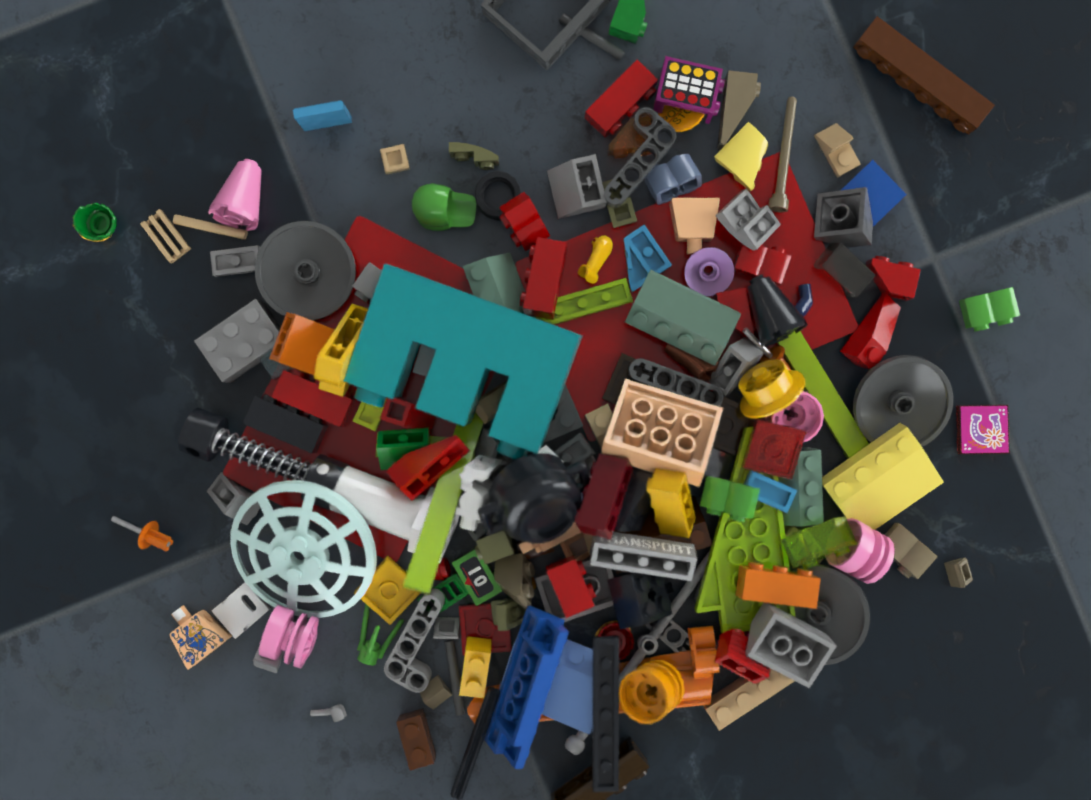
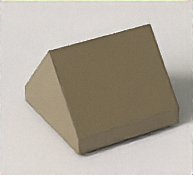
[944,557,973,588]
[419,675,453,709]

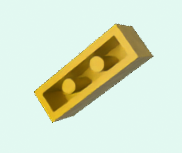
[647,468,696,538]

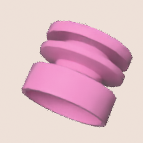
[761,391,824,444]
[825,518,895,584]
[259,605,319,669]

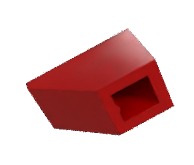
[865,256,921,301]
[713,288,757,339]
[380,398,437,435]

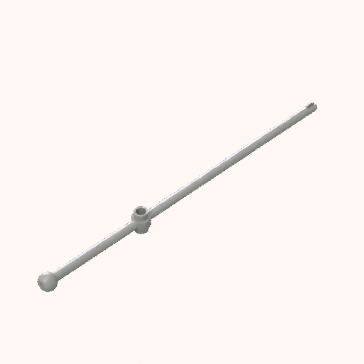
[565,549,711,755]

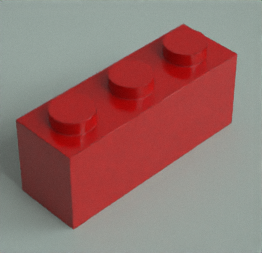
[584,60,658,138]
[520,237,567,320]
[271,368,356,427]

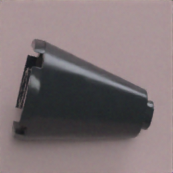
[747,275,808,347]

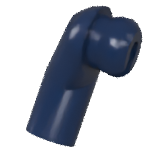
[794,284,813,317]

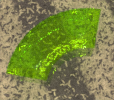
[781,516,857,570]

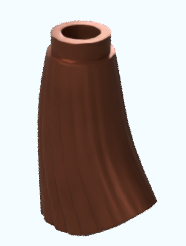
[664,343,720,382]

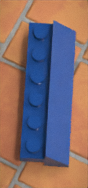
[484,606,568,769]

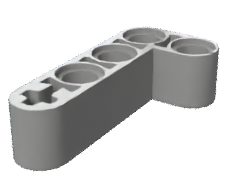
[384,588,445,693]

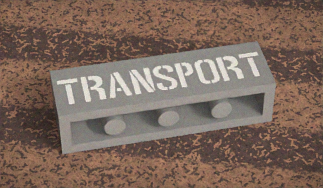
[590,532,697,581]

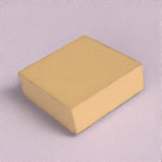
[380,144,410,175]

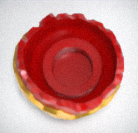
[595,621,634,661]

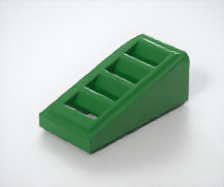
[417,571,469,613]

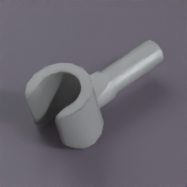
[310,704,347,722]

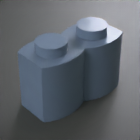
[645,154,702,205]

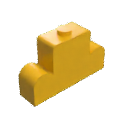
[314,304,368,397]

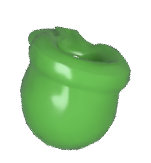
[412,183,476,231]

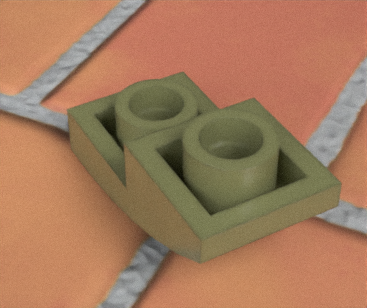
[449,142,499,170]

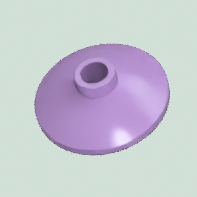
[684,247,734,296]

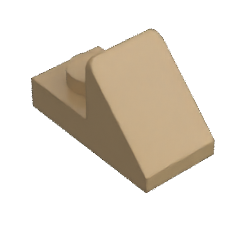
[814,123,861,178]

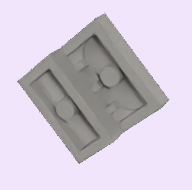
[715,188,781,251]

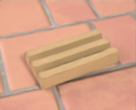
[140,209,191,263]

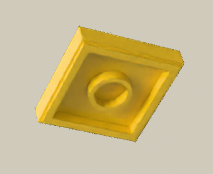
[354,556,421,625]

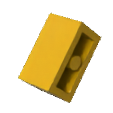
[459,636,492,698]

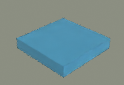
[293,100,352,131]

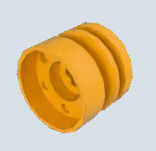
[619,660,684,724]

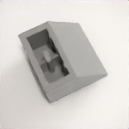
[547,154,607,219]

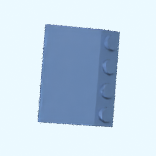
[499,635,592,735]

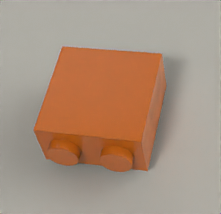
[269,312,334,375]

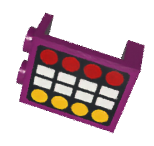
[653,56,725,124]

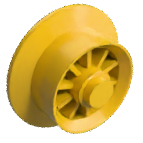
[738,359,805,418]

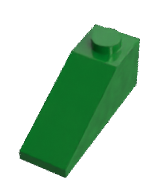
[609,0,648,44]

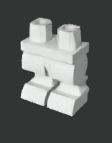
[456,455,503,531]

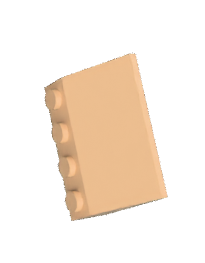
[601,379,723,487]

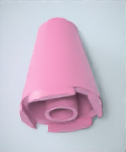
[208,159,262,231]

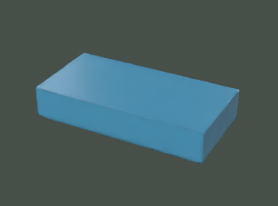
[744,470,797,513]

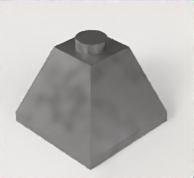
[814,187,873,248]

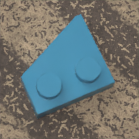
[623,225,672,293]

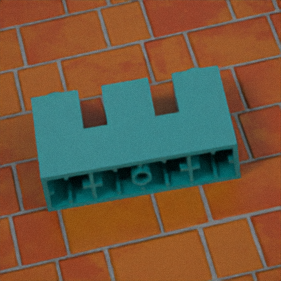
[343,264,583,459]

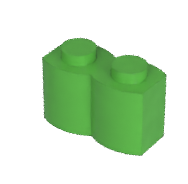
[959,287,1020,332]
[700,476,760,522]

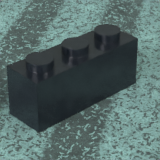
[243,394,328,453]

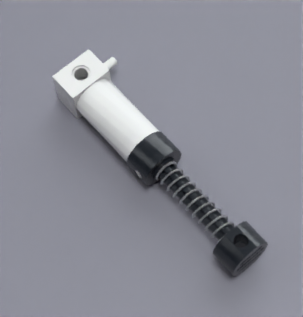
[178,407,460,563]

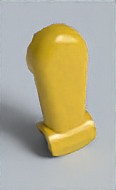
[578,235,613,284]

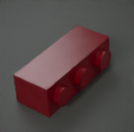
[575,453,634,540]

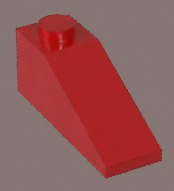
[840,293,901,370]
[386,435,470,501]

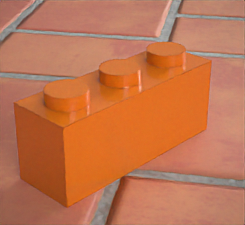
[735,562,821,609]

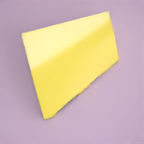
[714,122,768,191]

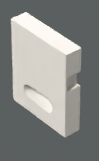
[212,582,271,639]

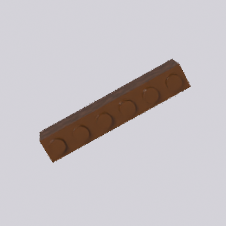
[853,16,995,135]

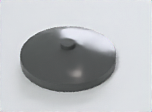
[255,221,356,321]
[853,355,953,447]
[791,564,870,665]

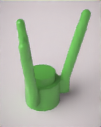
[357,604,404,666]

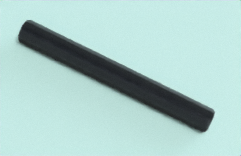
[450,687,500,800]

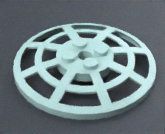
[230,480,377,618]

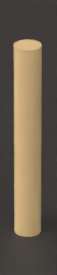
[173,214,248,240]

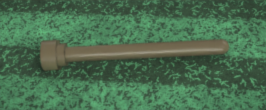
[768,96,797,212]

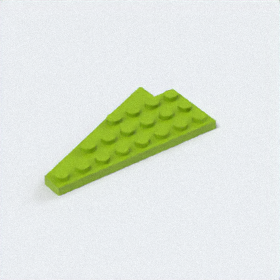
[695,426,796,633]

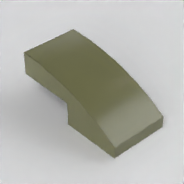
[602,179,637,229]

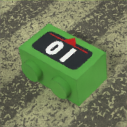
[452,548,502,606]

